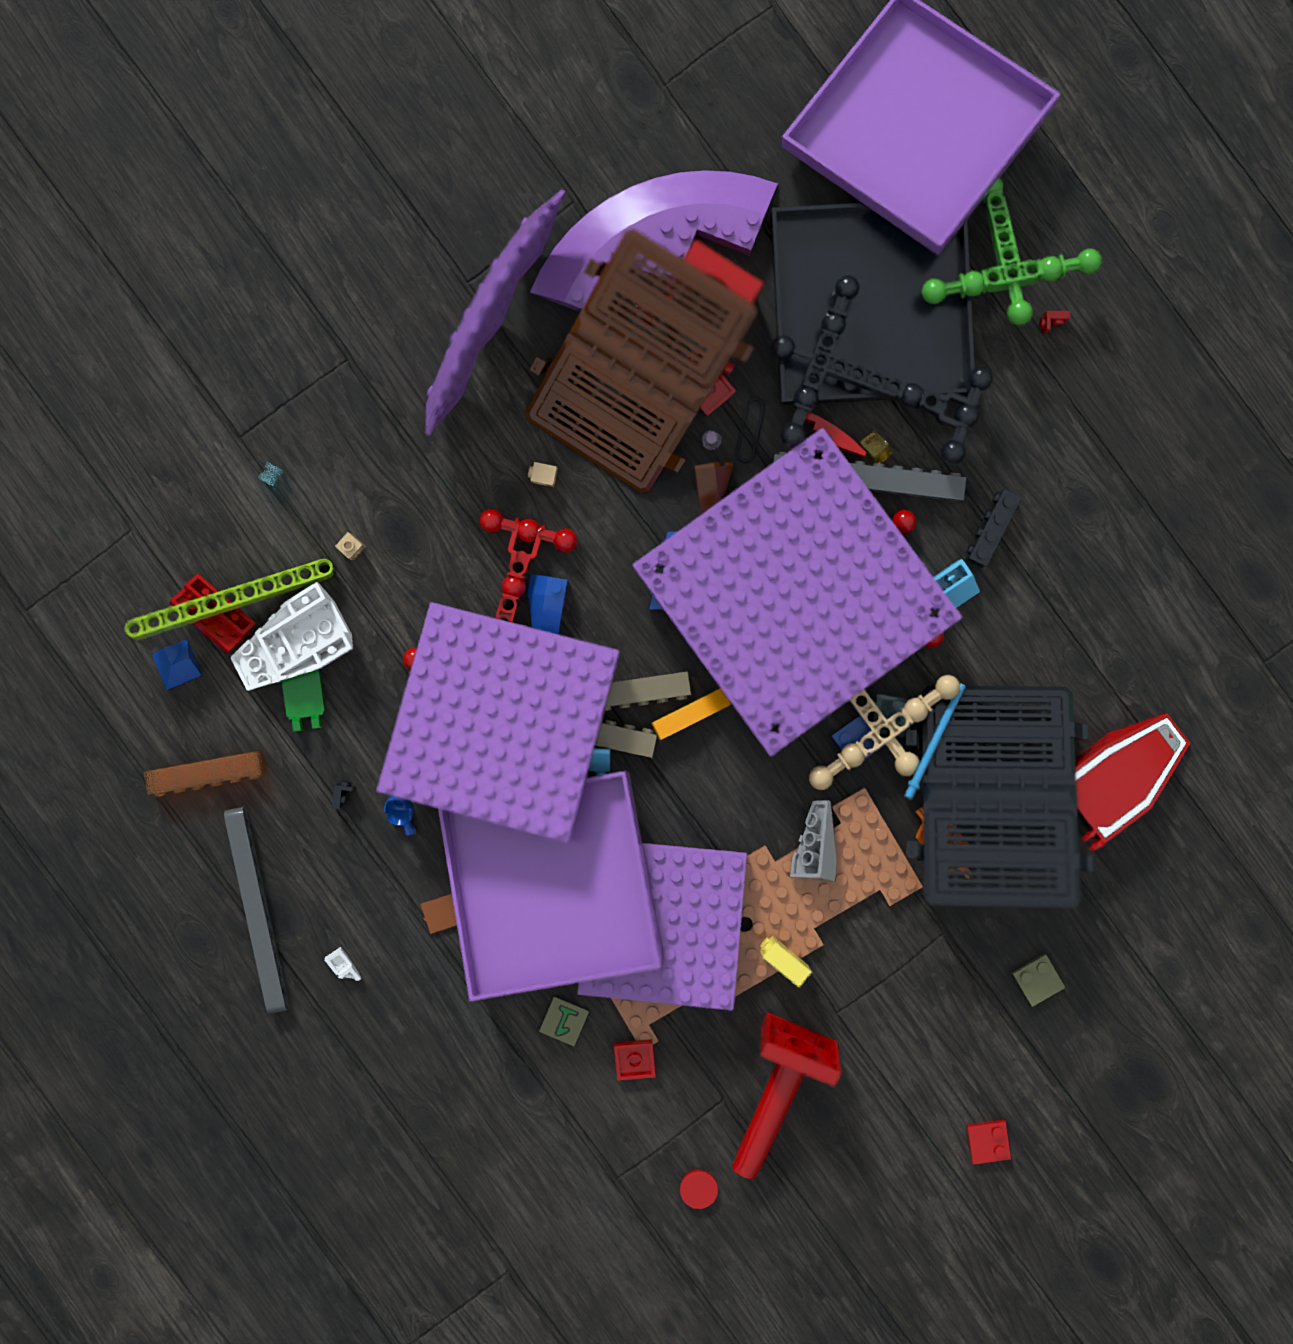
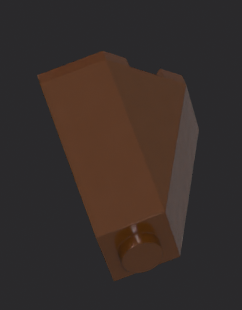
[694,462,733,516]

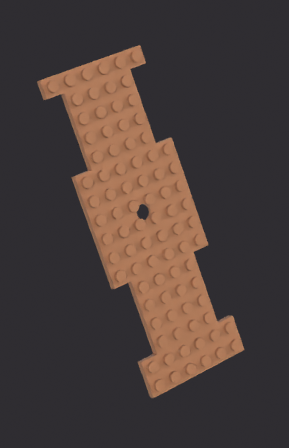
[611,787,923,1044]

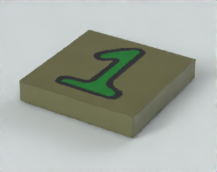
[539,995,589,1046]

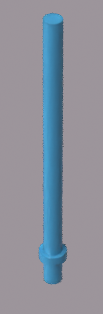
[905,683,966,799]

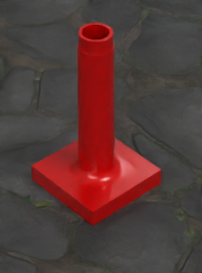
[732,1012,841,1179]

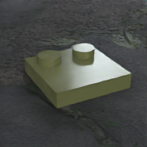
[1011,953,1065,1007]

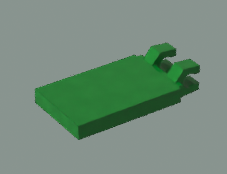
[282,669,326,732]

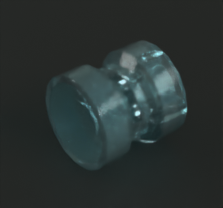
[258,462,284,487]

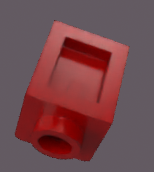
[1039,311,1070,334]

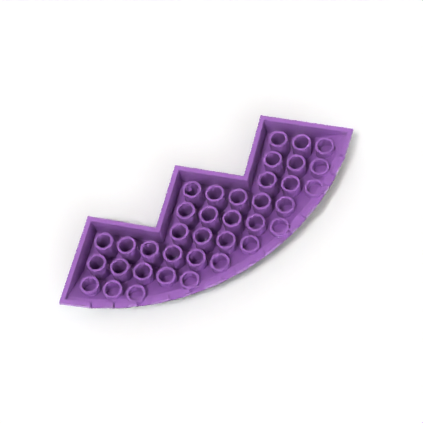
[530,170,778,312]
[426,190,565,435]

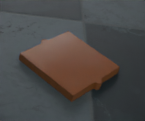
[421,894,457,934]

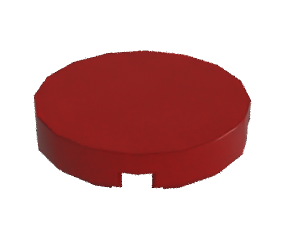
[680,1169,718,1209]

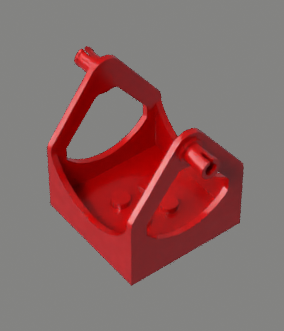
[633,240,763,375]

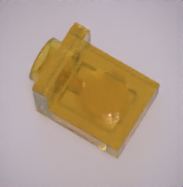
[860,430,892,463]

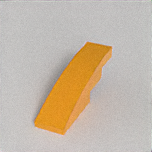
[652,688,731,740]

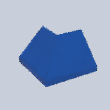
[152,640,203,690]

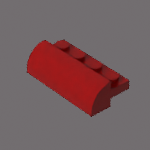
[169,574,256,654]

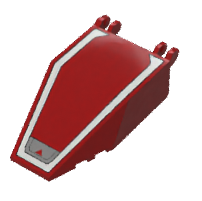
[1075,713,1190,851]

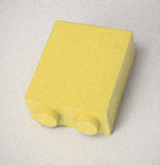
[760,936,811,987]

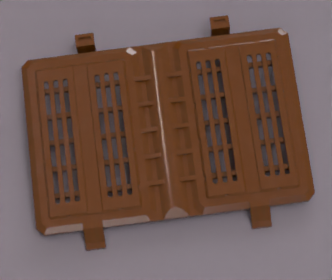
[525,228,757,493]

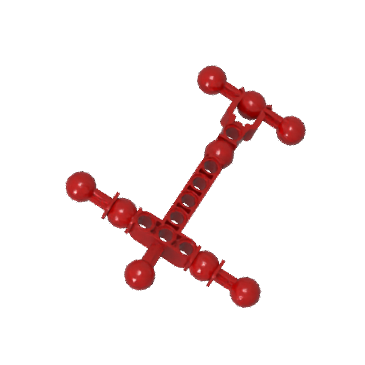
[403,509,578,671]

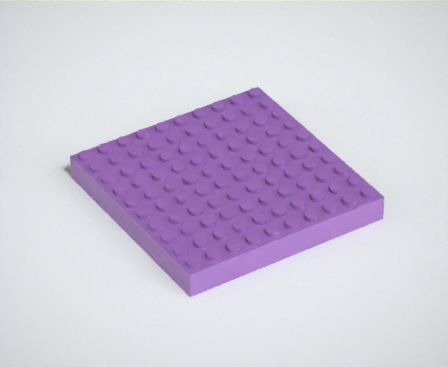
[782,0,1060,255]
[377,602,620,842]
[438,771,664,1001]

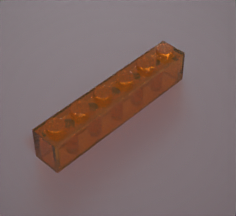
[144,750,266,797]

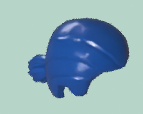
[384,796,416,836]

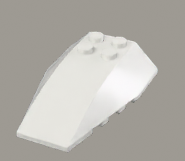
[230,582,353,691]

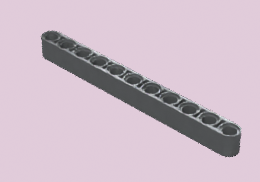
[224,807,289,1014]

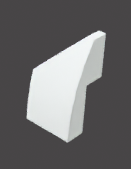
[325,947,361,981]

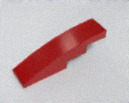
[804,413,866,458]

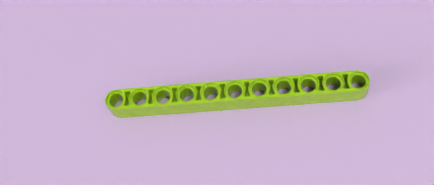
[125,559,334,640]

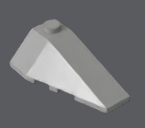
[790,801,837,881]

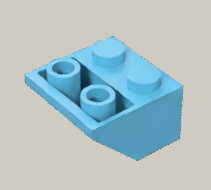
[933,559,980,608]

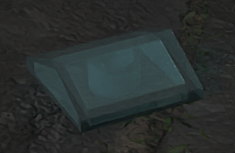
[873,694,911,738]

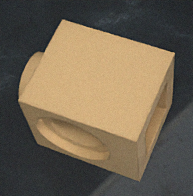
[528,462,558,487]
[335,532,366,561]

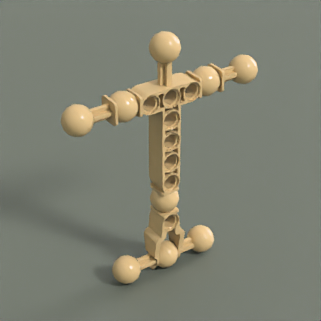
[809,675,960,790]

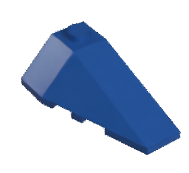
[527,574,568,635]

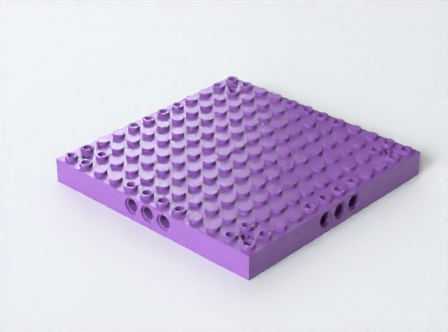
[632,428,962,756]

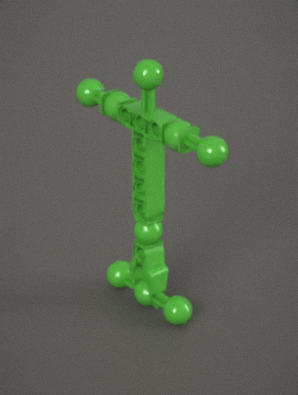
[922,178,1102,325]

